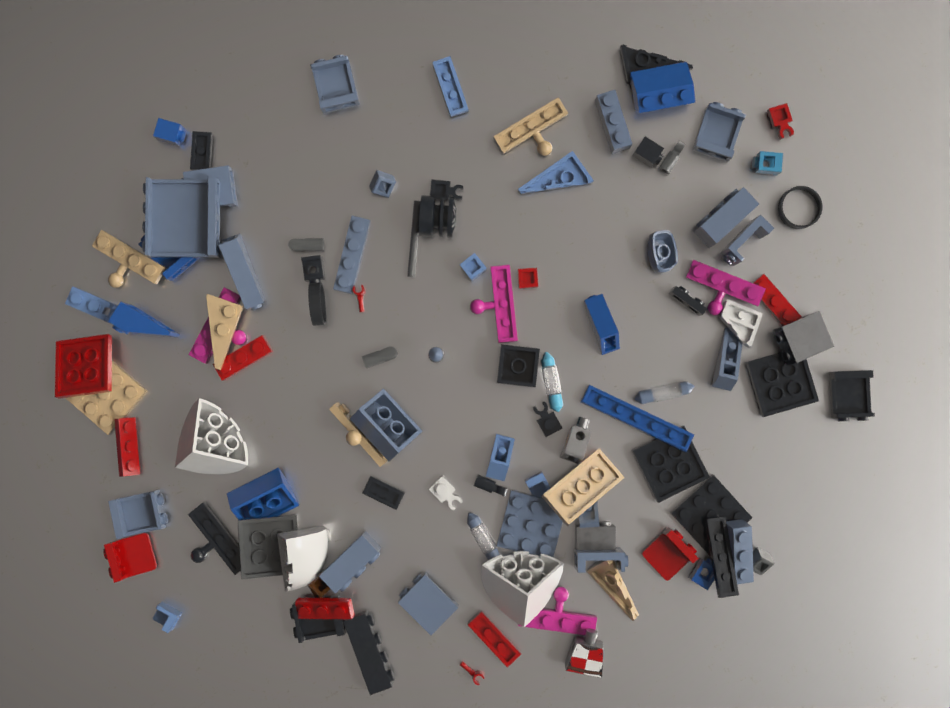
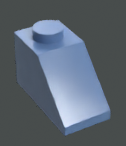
[486,434,515,481]

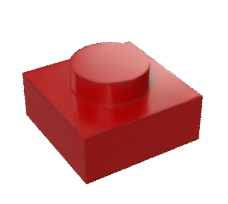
[518,268,538,289]

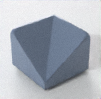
[369,170,396,198]

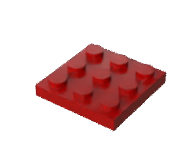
[55,334,112,399]

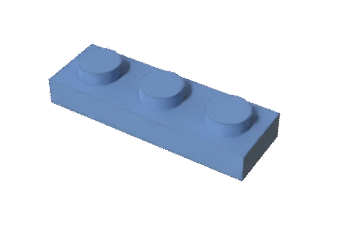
[432,56,469,117]

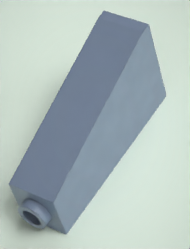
[219,233,265,310]

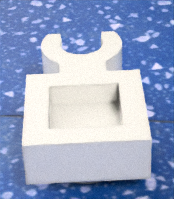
[429,476,463,510]

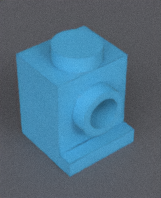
[752,151,783,176]

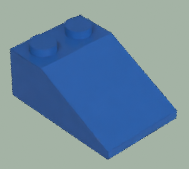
[108,302,180,337]

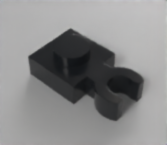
[430,179,464,201]
[533,401,562,437]

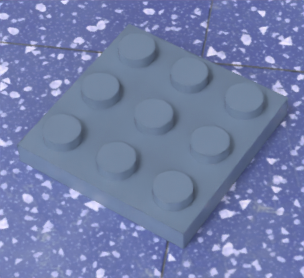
[497,490,563,557]

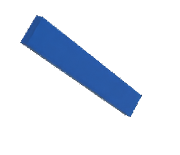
[581,385,694,452]

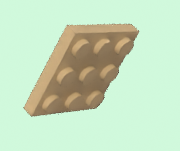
[66,361,147,435]

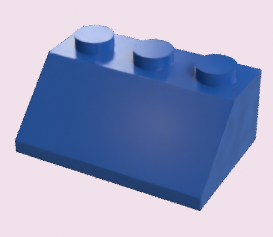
[630,62,696,113]
[226,467,299,520]

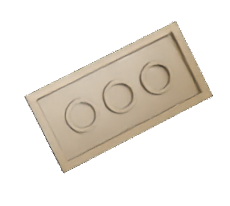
[542,448,625,526]

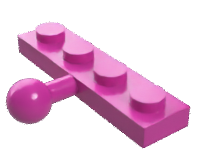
[686,260,766,315]
[470,265,518,343]
[189,287,246,364]
[518,587,597,635]

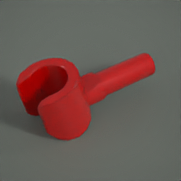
[353,285,365,312]
[460,661,484,685]

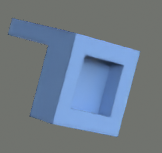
[460,253,487,282]
[525,471,550,497]
[153,602,182,633]

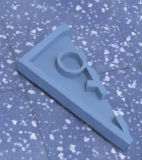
[518,151,594,194]

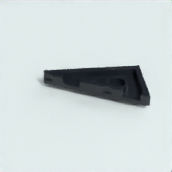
[620,44,693,82]

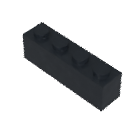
[343,610,395,695]

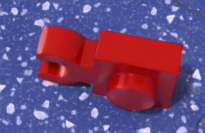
[767,103,794,140]

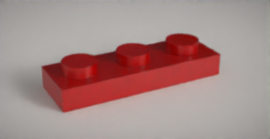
[753,274,802,326]
[212,335,273,381]
[114,417,140,477]
[295,598,355,619]
[468,610,521,668]

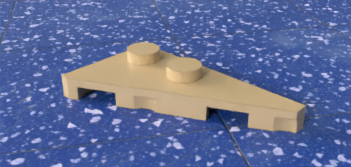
[206,294,244,370]
[587,560,639,621]

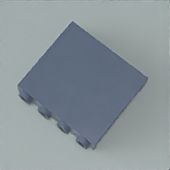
[142,177,220,257]

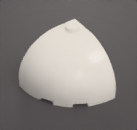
[175,398,248,474]
[277,526,331,592]
[481,551,564,627]

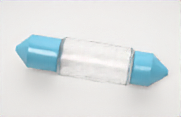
[541,352,563,412]

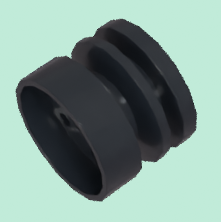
[419,195,457,238]

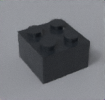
[497,344,540,388]

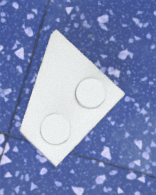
[719,299,763,348]

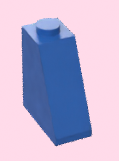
[584,294,620,355]

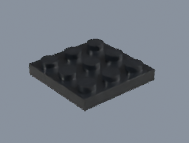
[746,352,819,417]
[632,425,710,503]
[670,474,753,556]

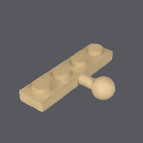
[493,97,568,156]
[92,230,166,288]
[329,402,388,467]

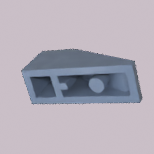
[712,327,742,391]

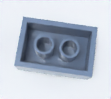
[694,187,759,248]
[350,389,422,462]
[319,531,381,594]

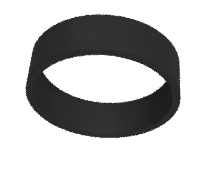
[778,186,823,229]
[308,282,326,326]

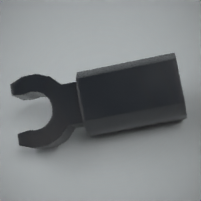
[474,475,508,496]

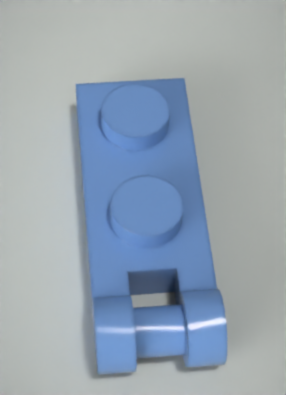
[65,286,118,324]

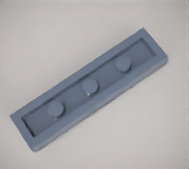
[333,216,371,294]

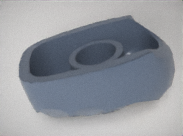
[648,230,678,273]

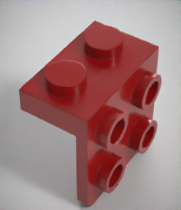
[642,527,699,581]
[103,532,157,583]

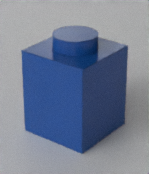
[153,118,186,146]

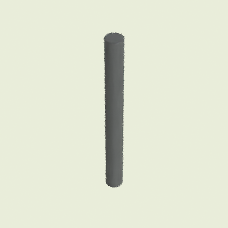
[407,200,420,277]

